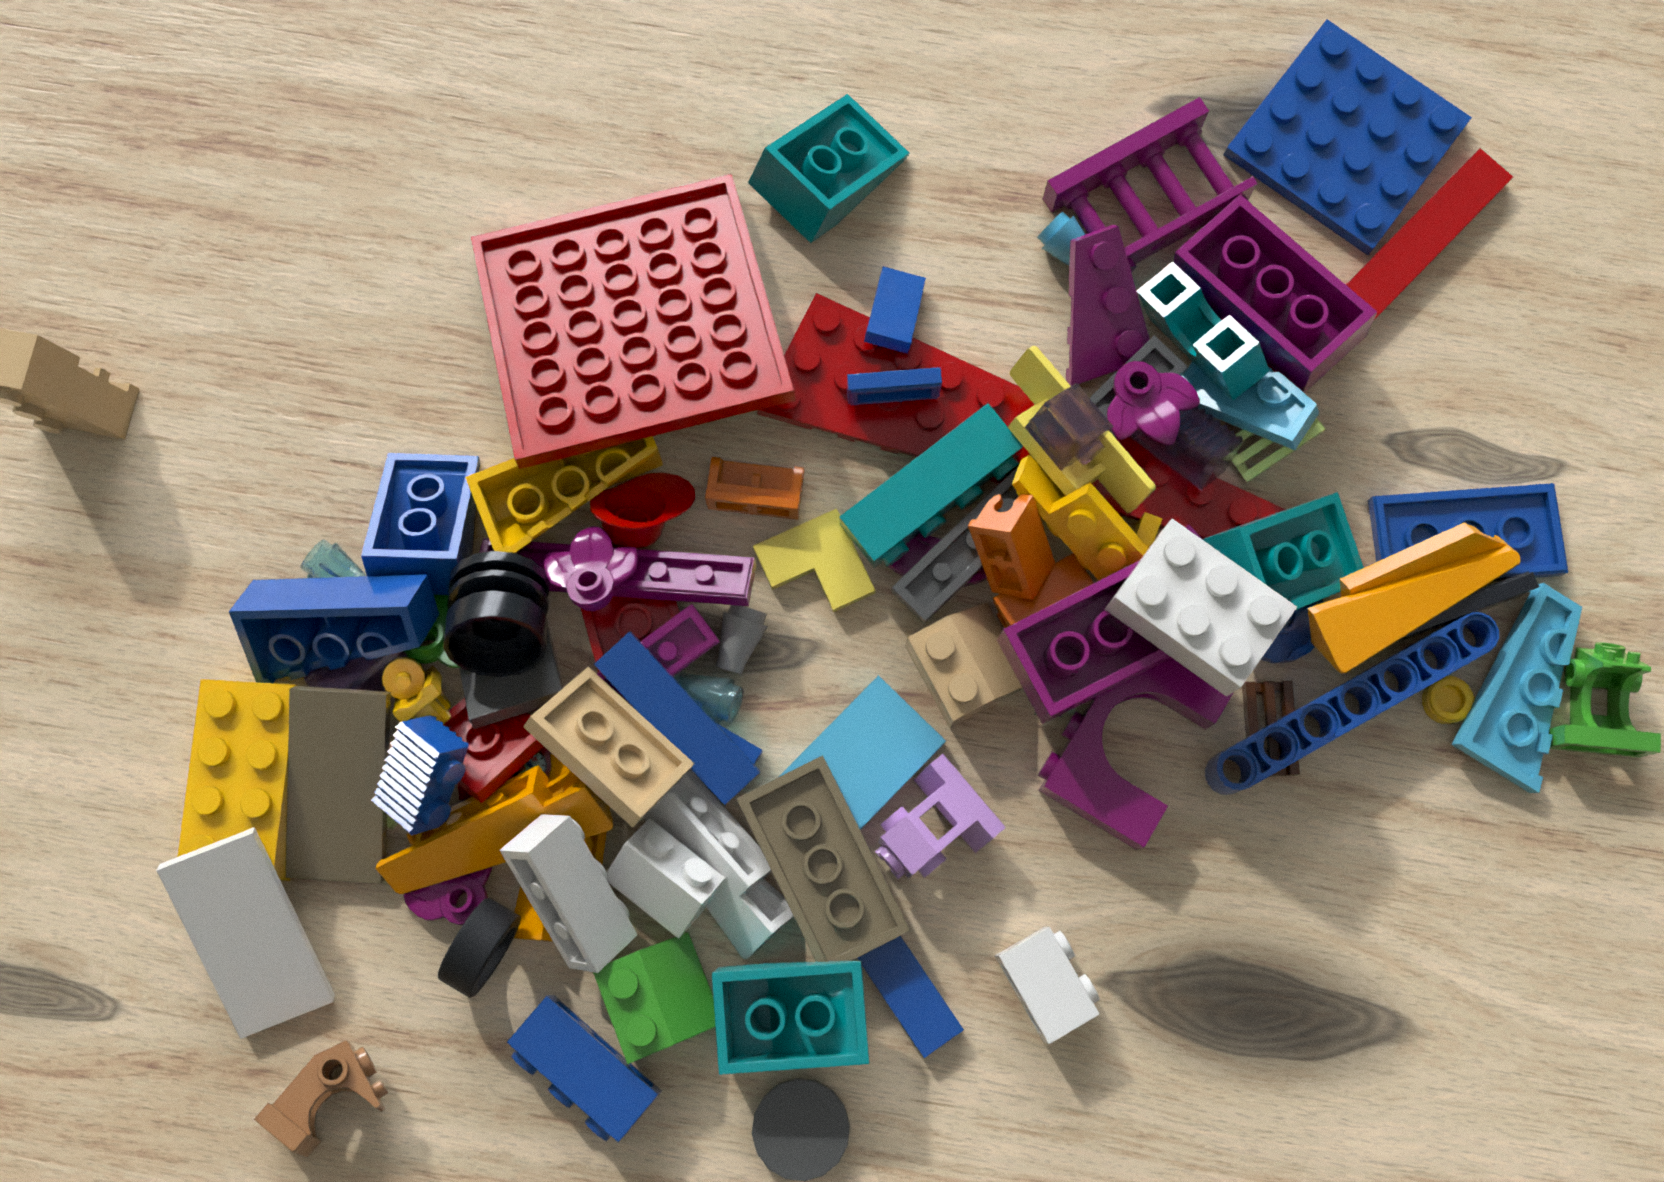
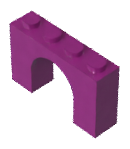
[1038,658,1234,850]

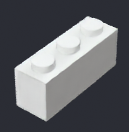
[500,814,638,973]

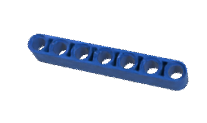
[1205,612,1499,795]

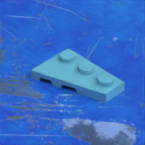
[1182,362,1319,450]

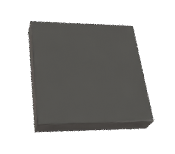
[459,627,563,729]

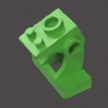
[1549,642,1661,758]

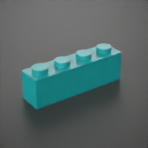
[839,403,1023,568]

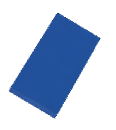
[1368,483,1568,581]

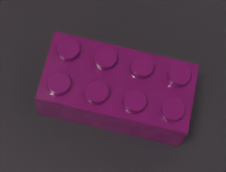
[1173,194,1377,393]
[997,560,1172,725]

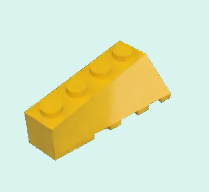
[465,436,663,553]

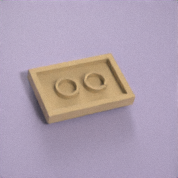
[524,667,694,828]

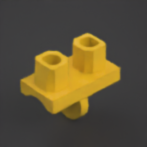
[382,657,451,724]

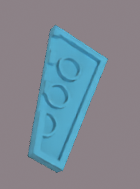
[1451,583,1582,793]

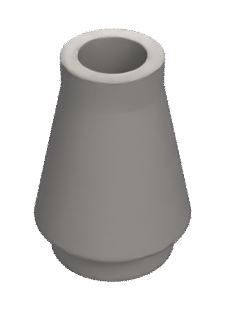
[715,605,768,674]

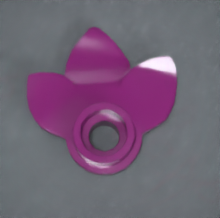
[1107,361,1200,446]
[544,526,638,611]
[403,867,492,926]

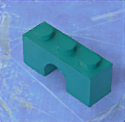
[1137,262,1270,401]

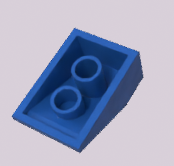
[361,453,480,595]

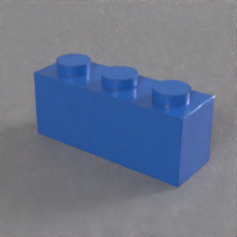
[507,995,662,1142]

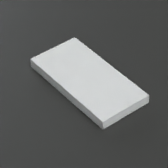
[156,827,335,1039]

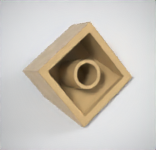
[905,602,1023,728]

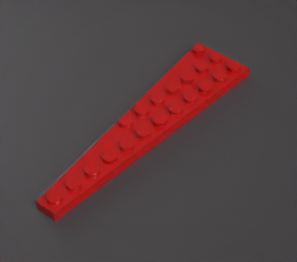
[757,293,1286,539]

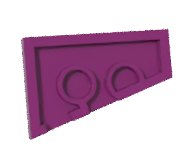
[1066,225,1150,387]

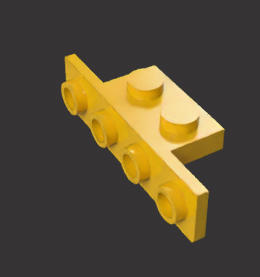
[1012,455,1149,581]

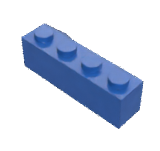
[229,575,439,683]

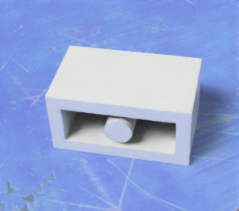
[606,818,725,939]
[995,927,1100,1044]

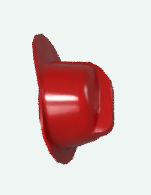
[590,473,696,549]

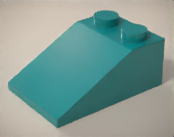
[748,94,910,243]
[1202,492,1364,610]
[712,961,870,1075]

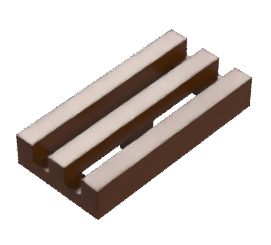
[1242,680,1300,777]

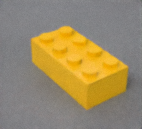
[177,679,298,881]

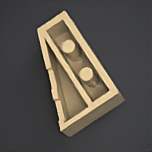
[0,328,140,439]

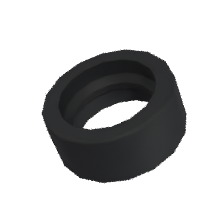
[438,898,521,998]

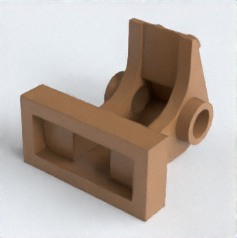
[254,1040,388,1157]

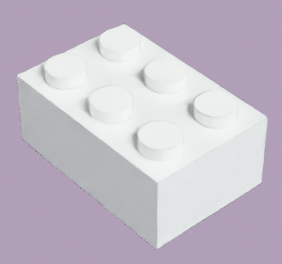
[1105,519,1297,697]

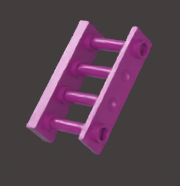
[1042,97,1258,273]

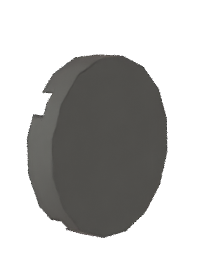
[752,1078,850,1181]

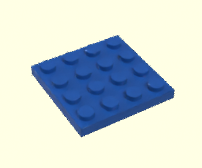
[1223,19,1472,255]

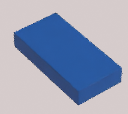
[864,266,926,354]
[847,367,942,405]

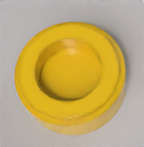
[1422,676,1474,724]

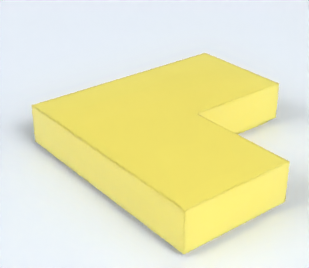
[753,508,876,612]

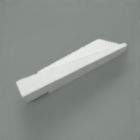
[643,769,794,959]

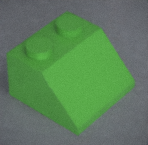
[593,932,716,1064]

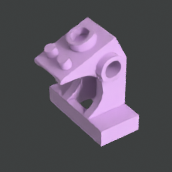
[875,754,1006,879]

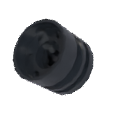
[443,551,550,677]

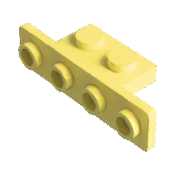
[1008,346,1156,513]

